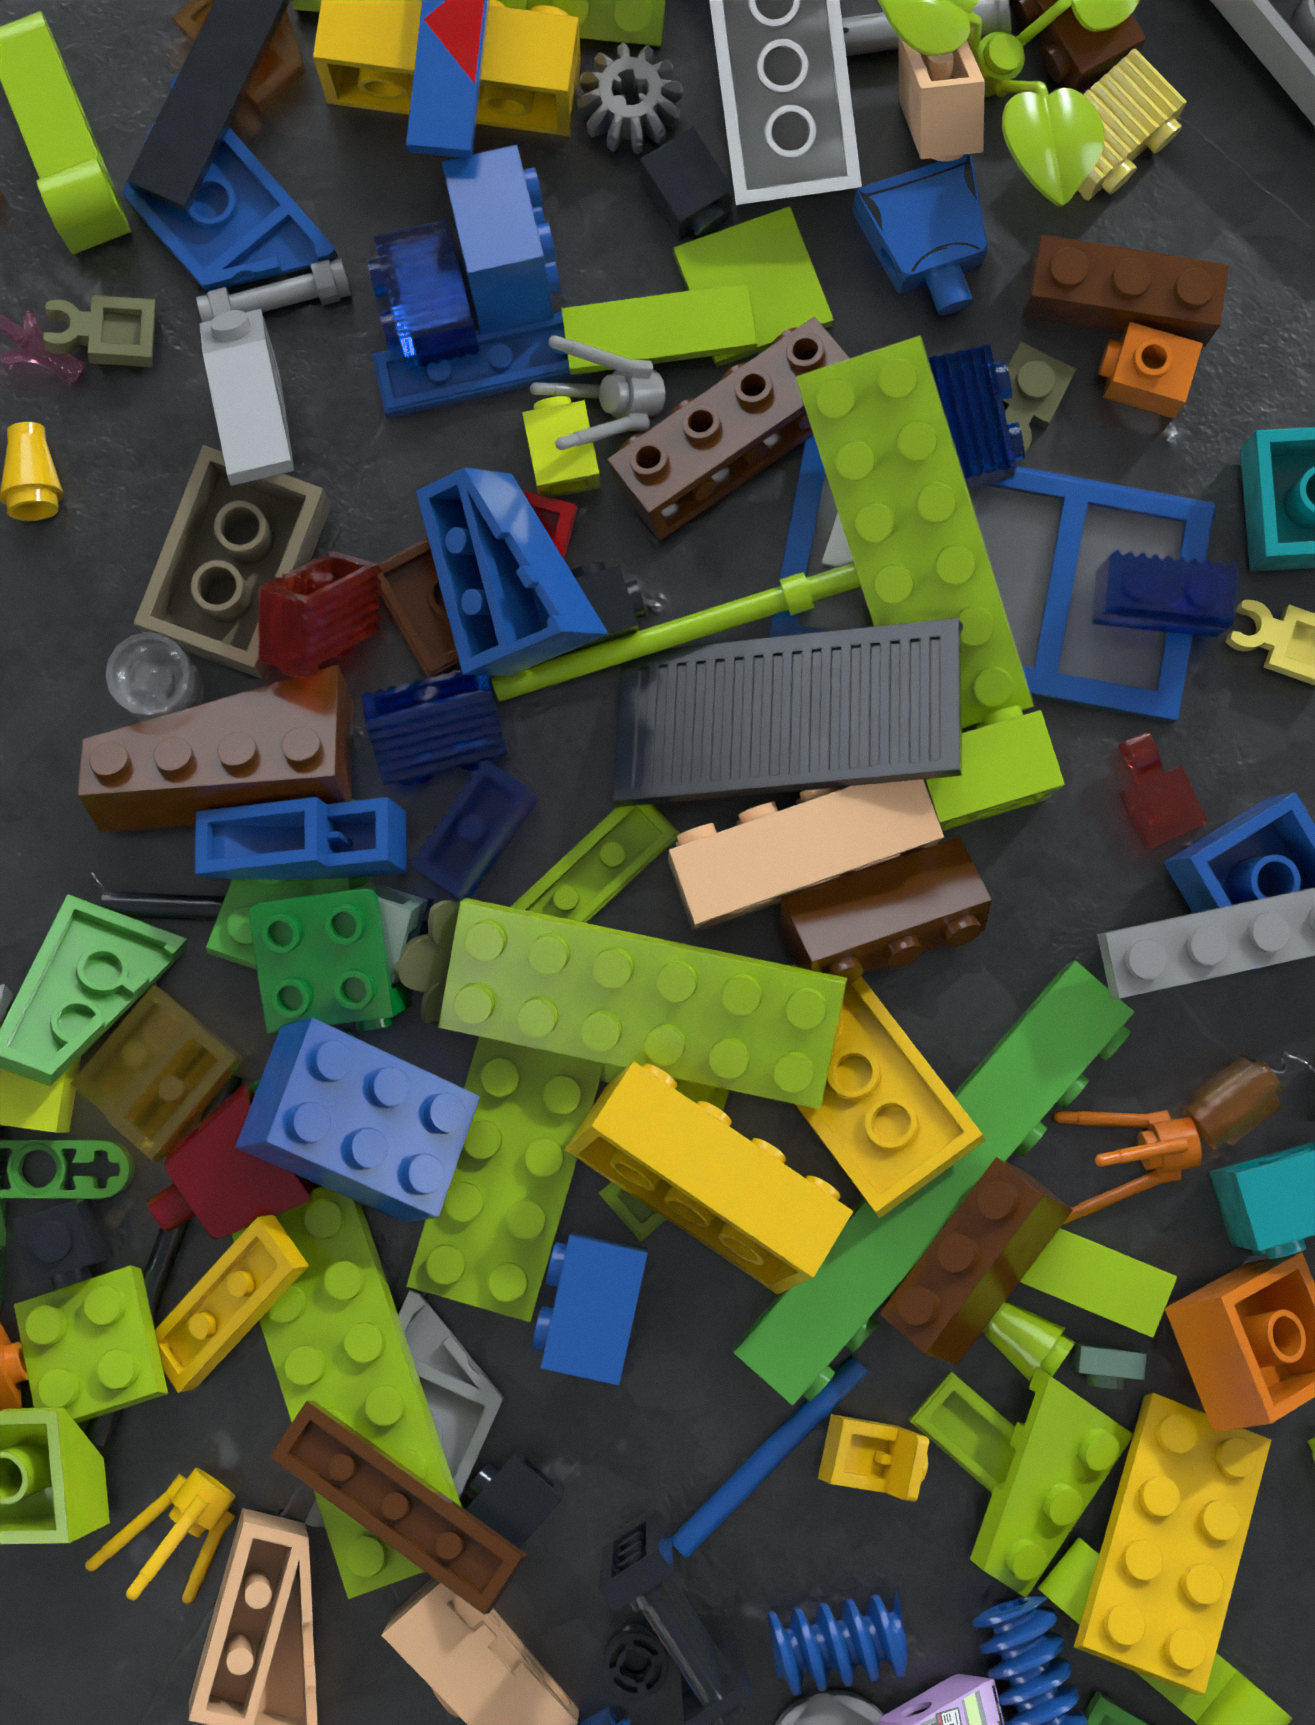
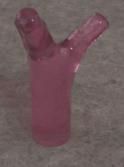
[0,310,84,385]

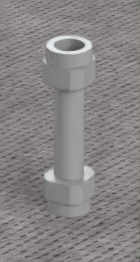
[196,258,352,322]

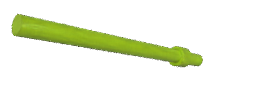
[492,562,861,702]

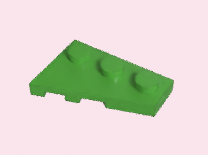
[0,894,188,1086]

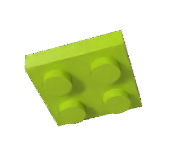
[14,1265,168,1424]

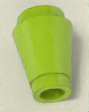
[982,1301,1076,1381]

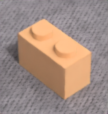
[899,38,985,161]

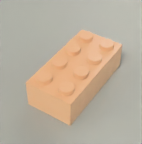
[668,779,944,933]

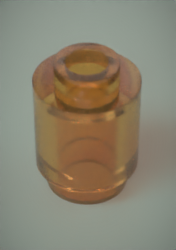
[1184,1057,1284,1149]

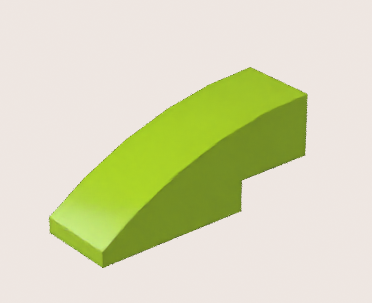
[1020,1228,1177,1338]

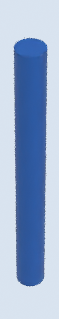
[671,1354,870,1558]

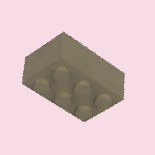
[133,445,332,680]

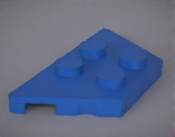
[122,73,338,293]

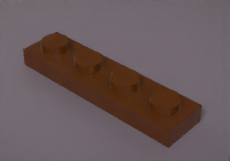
[269,1401,528,1615]

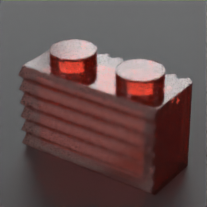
[258,551,383,677]

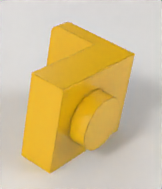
[818,1414,929,1502]

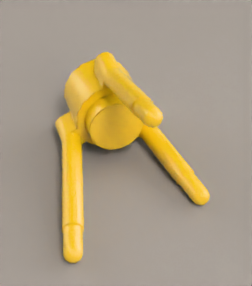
[85,1467,237,1604]

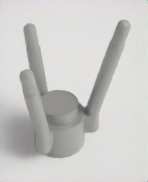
[530,336,665,450]

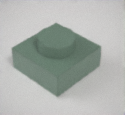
[1069,1342,1147,1390]

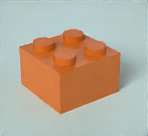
[1164,1251,1315,1432]

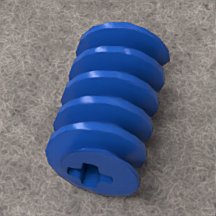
[767,1592,908,1696]
[972,1595,1088,1725]

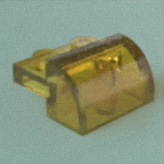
[70,984,245,1163]

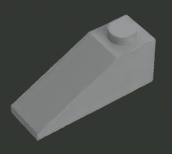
[199,309,294,486]

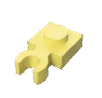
[1225,600,1315,685]

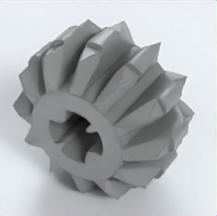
[577,42,683,155]

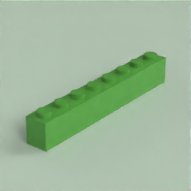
[732,961,1134,1406]

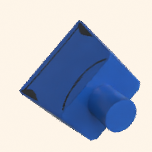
[852,154,988,315]

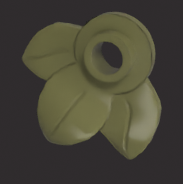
[394,900,460,1023]

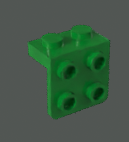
[249,888,410,1033]

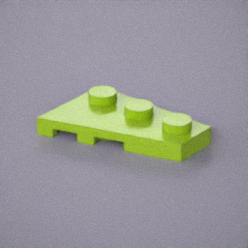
[970,1366,1133,1597]

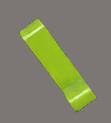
[0,11,131,255]
[1038,1537,1293,1725]

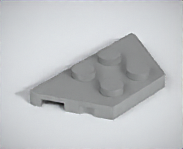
[305,1289,504,1527]

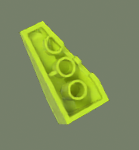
[0,1407,110,1544]

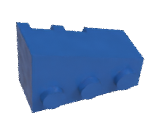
[416,468,609,676]

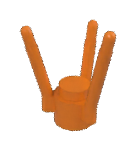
[1053,1110,1202,1224]

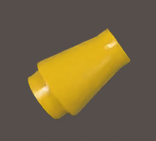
[0,422,64,521]

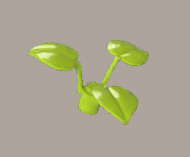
[877,0,1140,207]

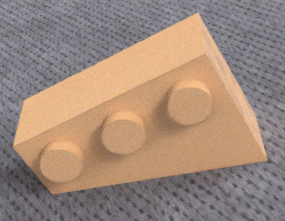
[189,1508,318,1725]
[381,1577,579,1725]

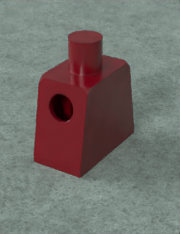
[147,1082,315,1240]

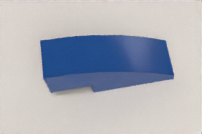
[195,797,407,880]

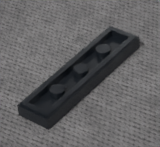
[127,0,291,213]

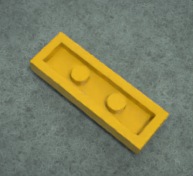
[155,1215,309,1393]

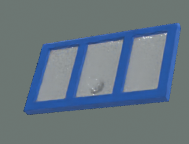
[769,435,1216,724]

